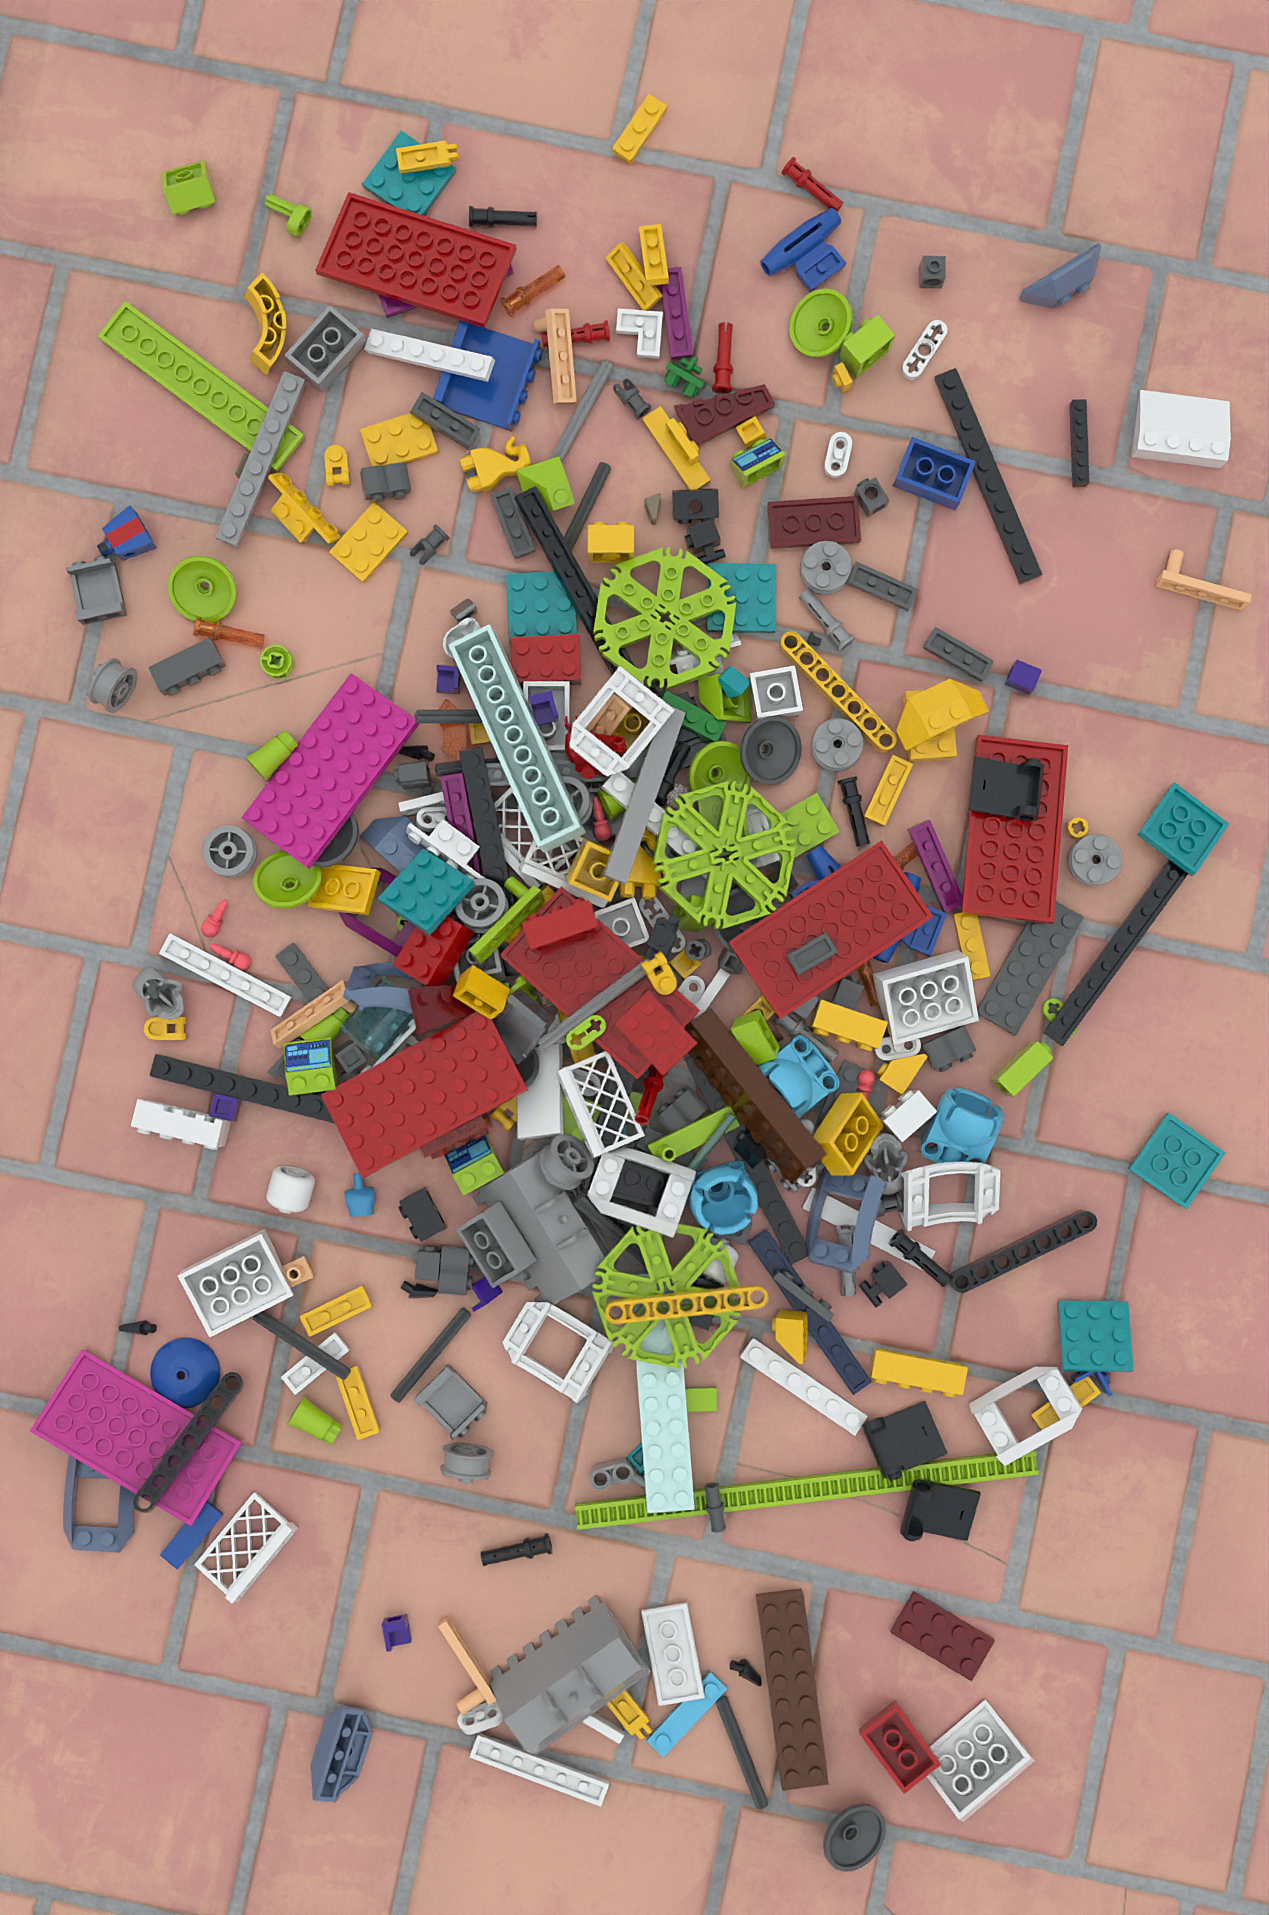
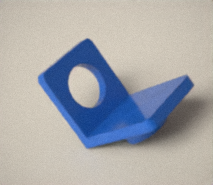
[1070,1372,1112,1396]

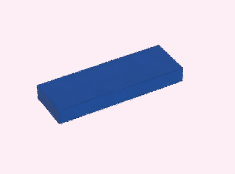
[160,1500,223,1570]

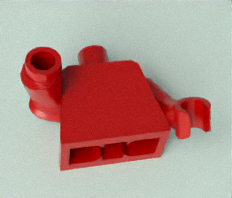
[564,716,627,779]

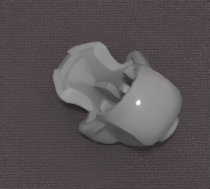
[133,967,184,1020]
[863,1133,908,1195]

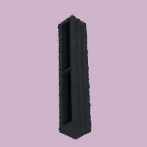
[1070,399,1089,487]

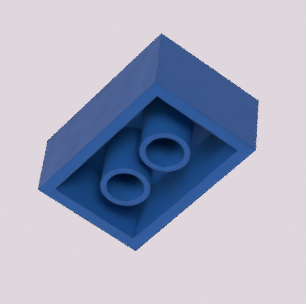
[893,437,976,510]

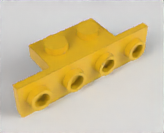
[643,406,711,489]
[268,472,342,544]

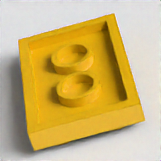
[360,413,439,466]
[329,503,408,584]
[307,865,381,916]

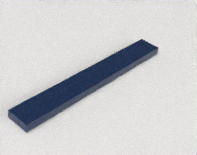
[747,1229,872,1395]

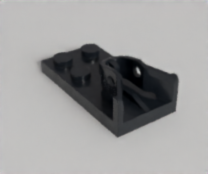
[581,1146,670,1208]

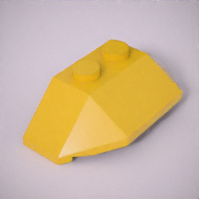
[896,679,989,751]

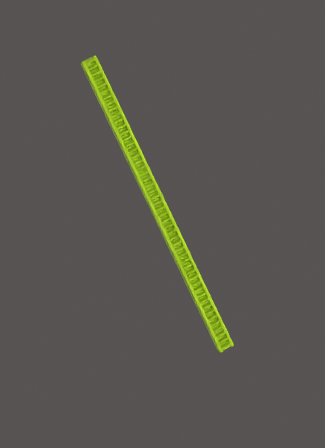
[575,1450,1039,1530]

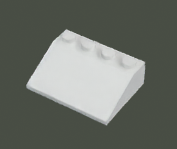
[1131,390,1231,468]
[873,950,979,1045]
[178,1229,294,1337]
[927,1700,1035,1822]

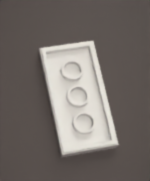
[518,1043,563,1140]
[641,1602,705,1706]

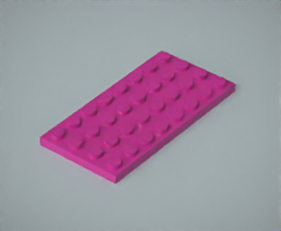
[241,673,420,869]
[30,1349,242,1526]

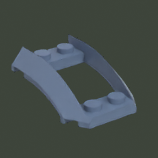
[343,962,449,1014]
[805,1167,887,1274]
[63,1455,135,1553]

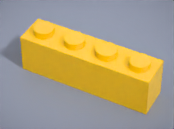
[869,1347,968,1398]

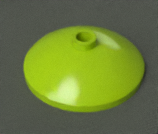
[789,289,853,358]
[168,555,237,623]
[688,741,751,792]
[253,850,322,909]

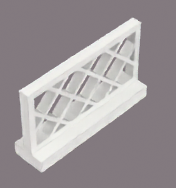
[473,787,576,889]
[519,836,608,908]
[556,1051,645,1158]
[194,1492,298,1603]

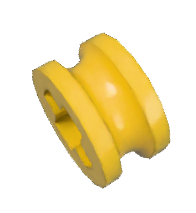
[1066,817,1089,839]

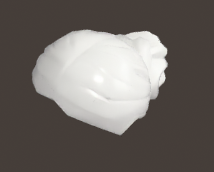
[442,618,481,660]

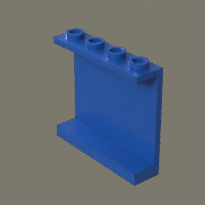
[433,321,543,431]

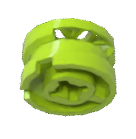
[260,645,294,679]

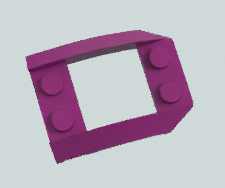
[339,868,415,957]

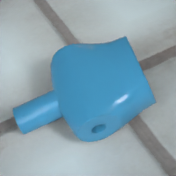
[345,1173,375,1217]

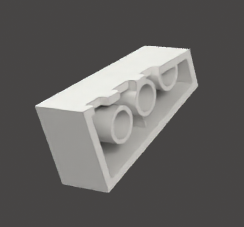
[131,1099,231,1150]

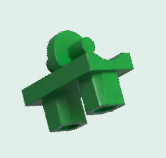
[664,356,707,398]

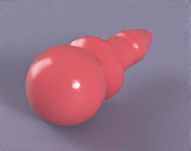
[593,797,612,841]
[201,899,228,937]
[210,944,251,971]
[857,1069,876,1100]

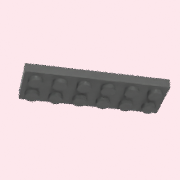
[977,901,1084,1036]

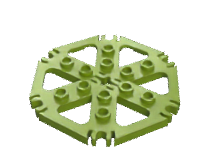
[593,547,737,691]
[652,781,796,930]
[592,1223,741,1369]

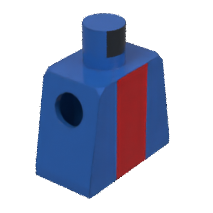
[97,505,157,560]

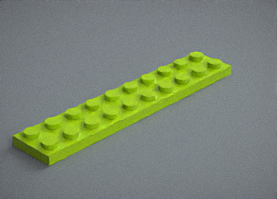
[98,301,305,472]

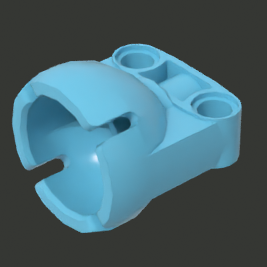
[758,1035,839,1119]
[921,1088,1004,1175]
[686,1160,758,1235]

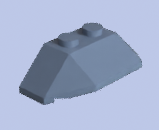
[1019,243,1101,308]
[360,816,442,872]
[310,1707,373,1802]

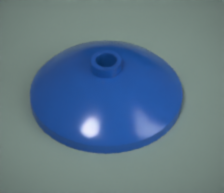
[150,1337,220,1408]

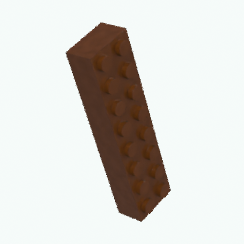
[685,1008,827,1185]
[756,1588,829,1791]

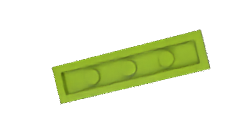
[469,876,545,965]
[646,1105,740,1161]

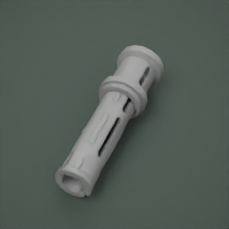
[799,588,855,651]
[774,1013,839,1063]
[835,1225,856,1297]

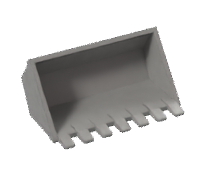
[473,1150,619,1305]
[490,1595,651,1755]

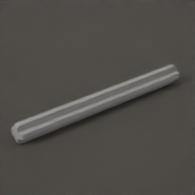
[549,360,613,463]
[538,959,650,1050]

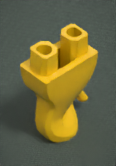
[460,436,532,493]
[619,828,661,900]

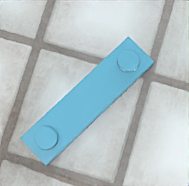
[646,1670,727,1757]

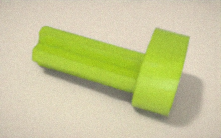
[264,194,312,237]

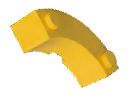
[244,273,286,376]

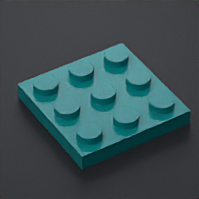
[362,130,456,216]
[707,563,776,633]
[506,572,577,643]
[1137,782,1229,876]
[378,848,475,936]
[1128,1113,1225,1209]
[1057,1300,1134,1372]

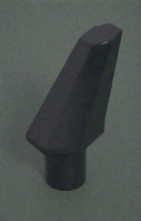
[398,745,435,762]
[400,1281,438,1298]
[119,1320,157,1335]
[729,1659,762,1686]

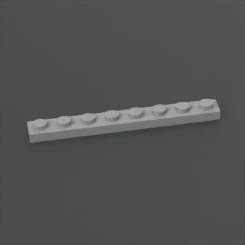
[215,371,306,548]

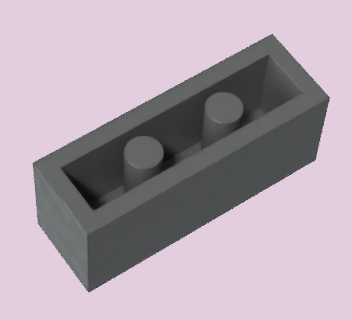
[148,638,226,696]

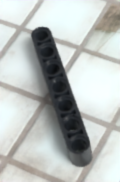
[949,1210,1097,1293]
[133,1372,243,1513]

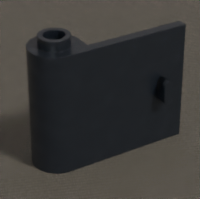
[968,756,1044,821]
[861,1401,948,1482]
[900,1479,981,1541]

